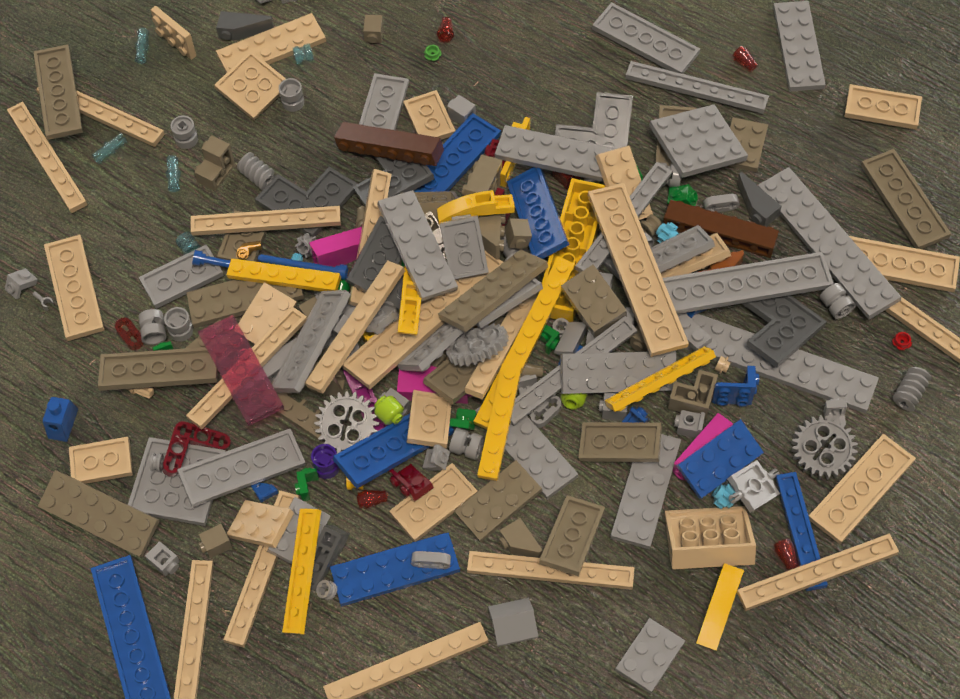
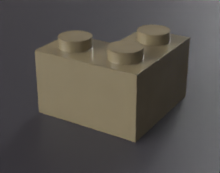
[194,135,235,191]
[668,370,718,419]

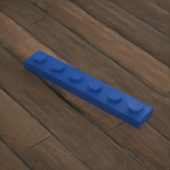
[775,472,828,591]

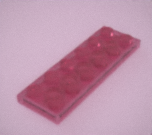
[198,315,284,426]

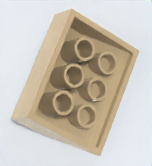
[665,506,756,569]

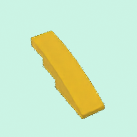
[397,266,421,336]
[696,563,744,650]

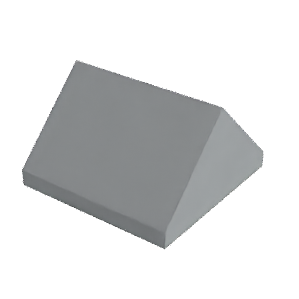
[488,598,538,647]

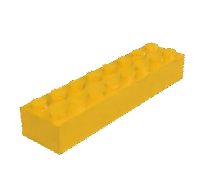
[539,178,606,322]

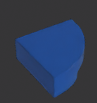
[251,482,278,503]

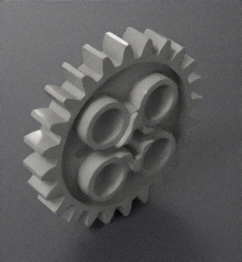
[446,323,509,366]
[314,391,379,454]
[791,415,858,480]

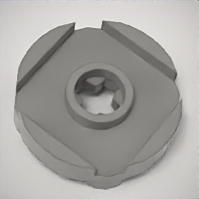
[365,301,399,334]

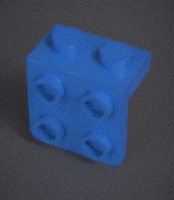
[712,366,759,406]

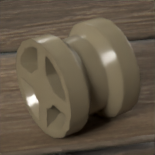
[640,214,662,237]

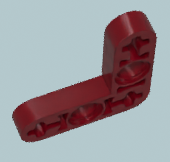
[162,421,231,477]

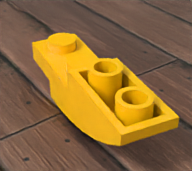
[437,190,515,225]

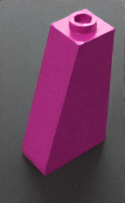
[309,227,362,267]
[397,365,472,404]
[673,413,733,481]

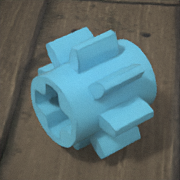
[656,222,679,243]
[712,483,736,509]

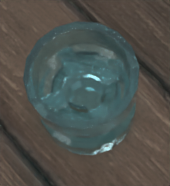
[292,43,314,64]
[176,232,201,255]

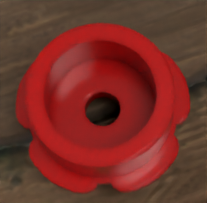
[892,332,912,350]

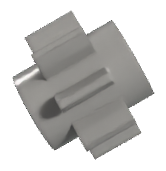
[295,233,316,258]

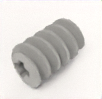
[237,152,276,190]
[893,367,932,412]

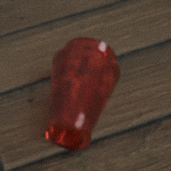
[437,17,454,42]
[732,46,759,72]
[357,490,387,510]
[774,538,799,571]

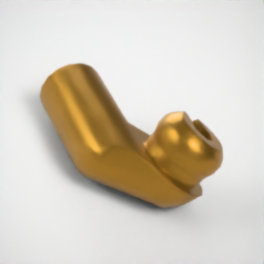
[236,241,262,260]

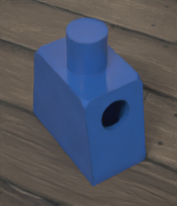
[43,397,78,442]

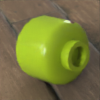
[560,393,588,409]
[374,395,404,425]

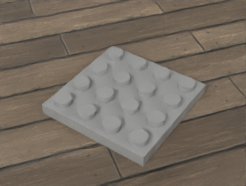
[649,104,748,178]
[128,437,226,526]

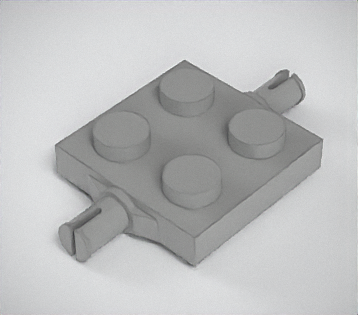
[727,460,780,513]

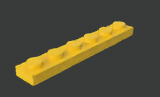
[226,258,341,291]
[604,346,716,412]
[477,364,522,481]
[282,509,321,635]

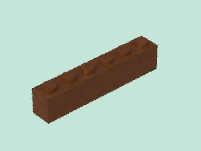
[334,122,444,166]
[663,200,779,258]

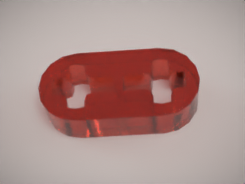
[115,317,143,350]

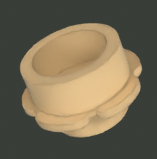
[714,356,731,374]

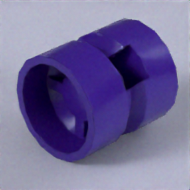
[311,444,340,479]

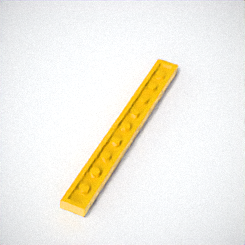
[473,257,575,429]

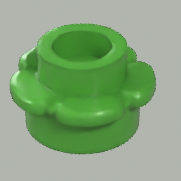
[424,45,441,61]

